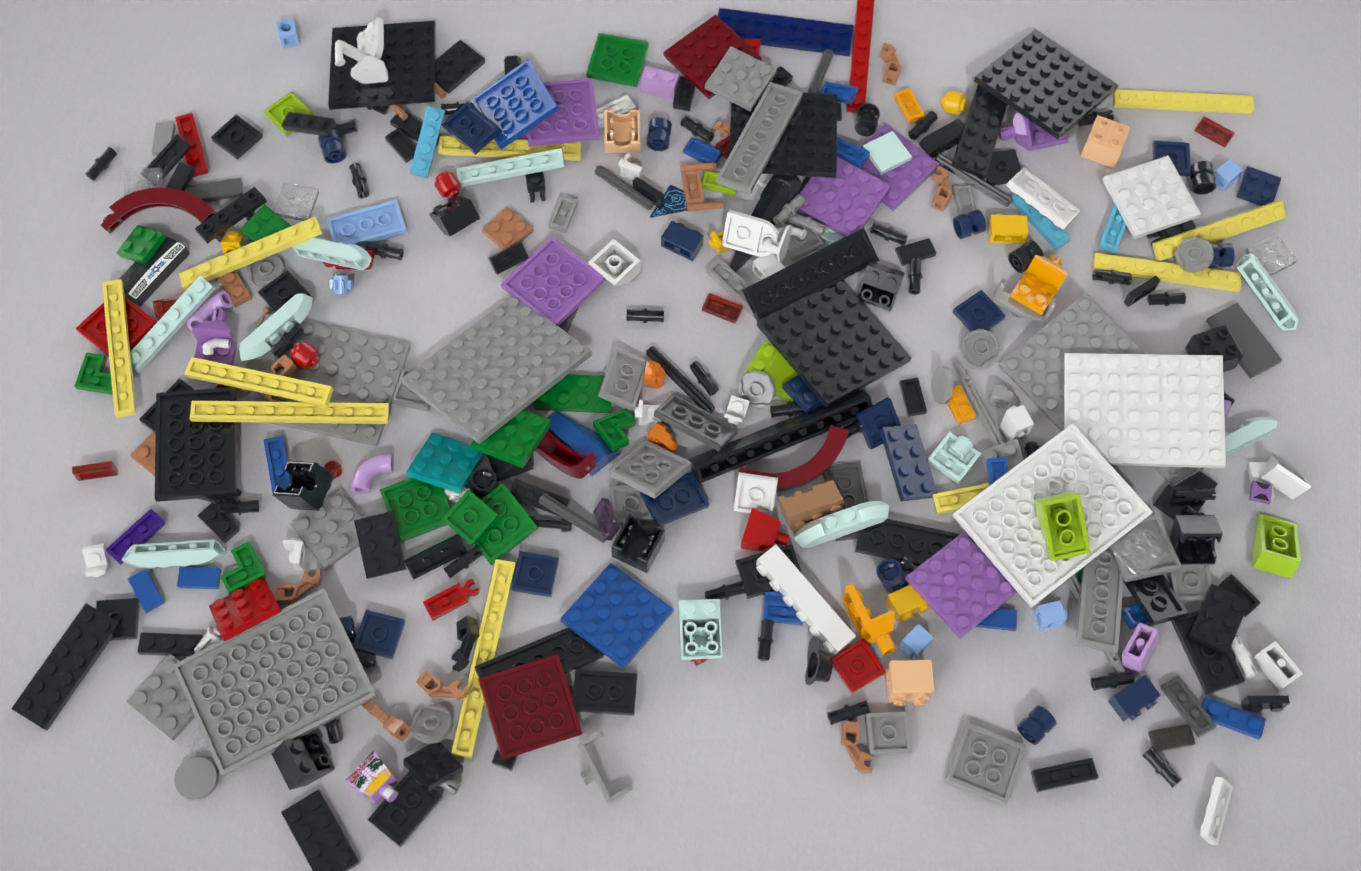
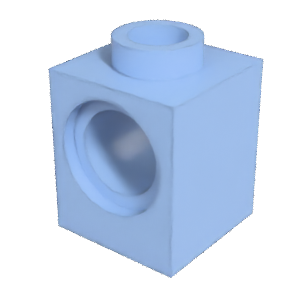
[276,18,300,48]
[1213,159,1243,192]
[1033,600,1068,630]
[900,624,934,660]

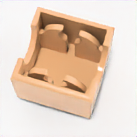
[604,110,641,153]
[1080,115,1131,169]
[885,660,934,707]

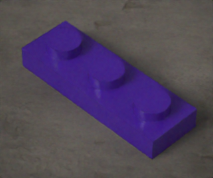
[106,509,166,565]

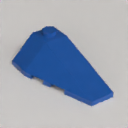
[547,411,621,476]

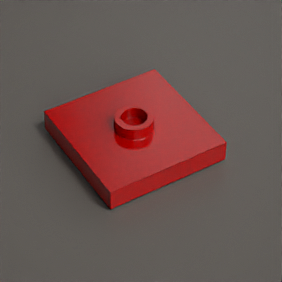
[831,638,886,694]

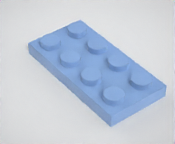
[326,200,407,246]

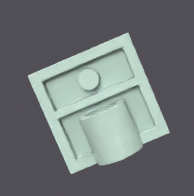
[928,432,981,484]

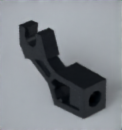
[451,616,480,672]

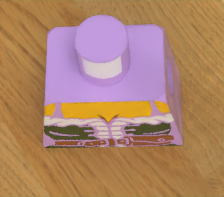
[345,751,398,804]

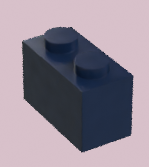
[661,221,704,261]
[1108,675,1161,722]

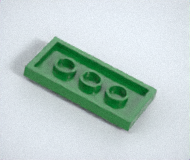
[534,374,611,414]

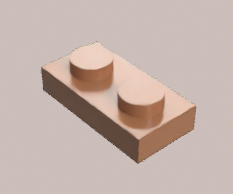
[218,271,252,308]

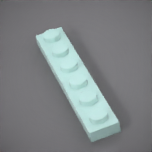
[457,148,564,187]
[130,276,215,373]

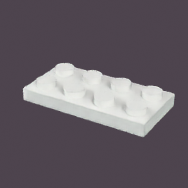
[1006,167,1081,230]

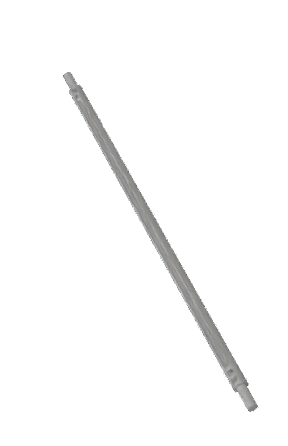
[953,360,1126,673]

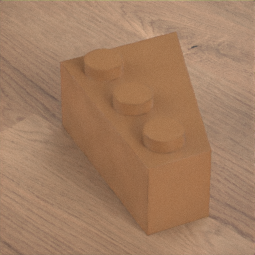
[778,480,844,531]

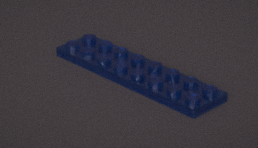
[718,8,854,57]

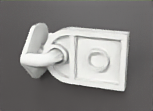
[335,17,388,84]
[722,210,807,263]

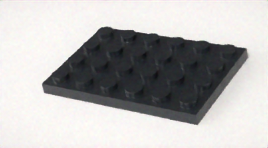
[154,387,237,502]

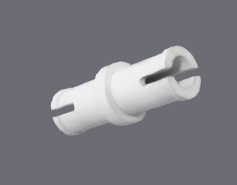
[1231,636,1259,679]

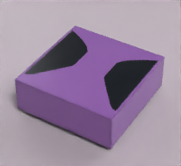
[1249,480,1272,505]

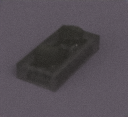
[1148,724,1196,753]

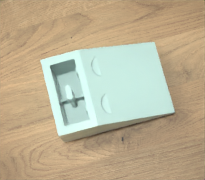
[679,599,723,660]

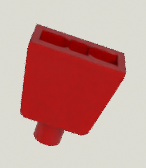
[741,508,789,552]

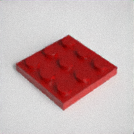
[75,297,157,357]
[209,577,281,642]

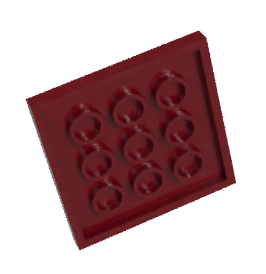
[663,14,762,99]
[478,654,583,760]

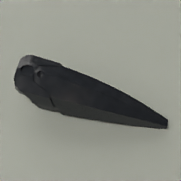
[730,174,801,273]

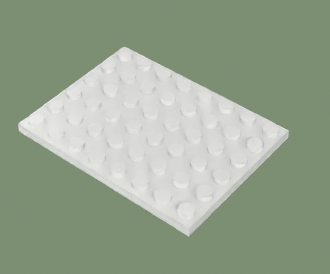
[1064,353,1226,468]
[952,423,1153,608]

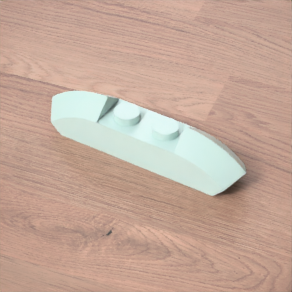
[292,236,372,270]
[1236,253,1299,331]
[239,294,313,361]
[1225,417,1277,457]
[794,501,889,548]
[122,539,226,569]

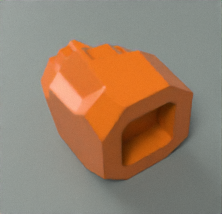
[644,361,666,389]
[648,422,677,453]

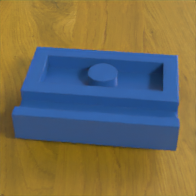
[763,592,804,626]

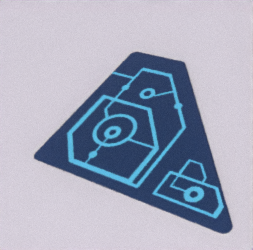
[650,185,687,218]

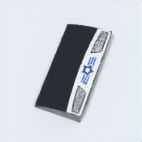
[118,237,189,307]

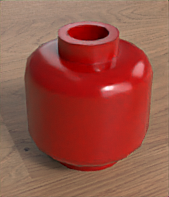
[434,171,461,198]
[290,341,320,369]

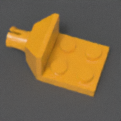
[1010,254,1068,315]
[842,584,897,656]

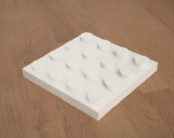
[1102,156,1201,239]

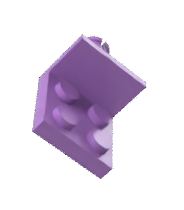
[1000,112,1068,151]
[192,309,237,379]

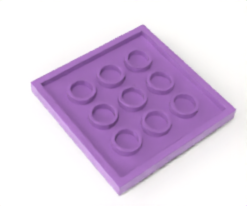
[527,78,600,147]
[852,123,940,211]
[798,157,891,237]
[501,237,606,326]
[905,532,1017,639]

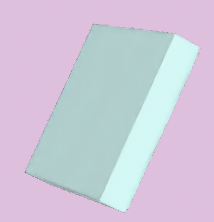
[863,131,912,175]

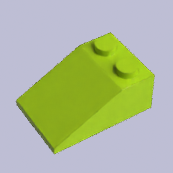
[746,341,798,403]
[1034,491,1091,561]
[1252,513,1301,579]

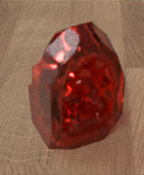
[152,297,179,321]

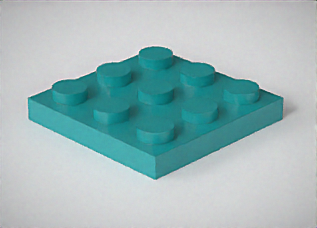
[406,432,485,494]

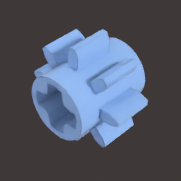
[329,273,353,294]

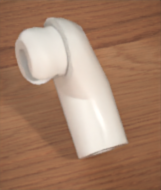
[202,338,231,355]

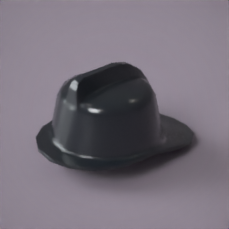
[805,636,833,686]

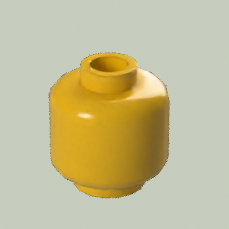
[940,91,968,115]

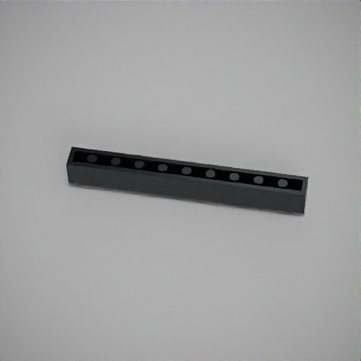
[688,390,873,483]

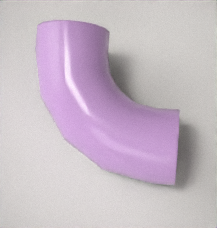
[187,291,233,331]
[351,454,394,494]

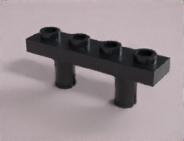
[195,187,267,244]

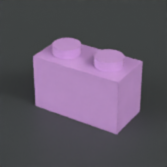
[641,66,679,100]
[1122,622,1159,674]

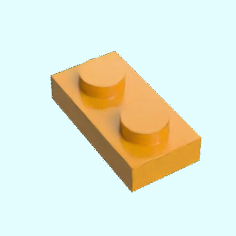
[893,88,925,124]
[947,385,976,425]

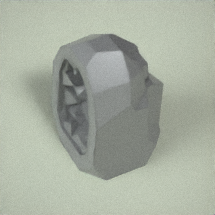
[989,383,1021,410]

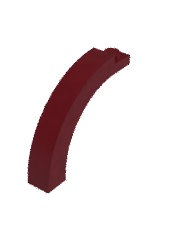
[101,187,217,234]
[737,426,849,491]
[535,431,597,479]

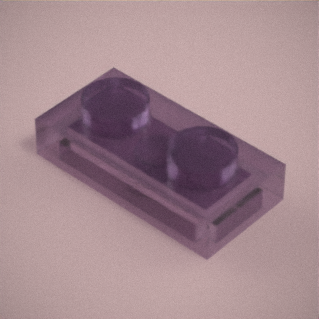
[593,498,620,541]

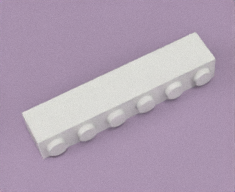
[756,545,856,655]

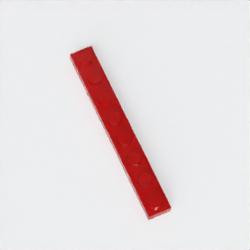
[847,0,875,113]

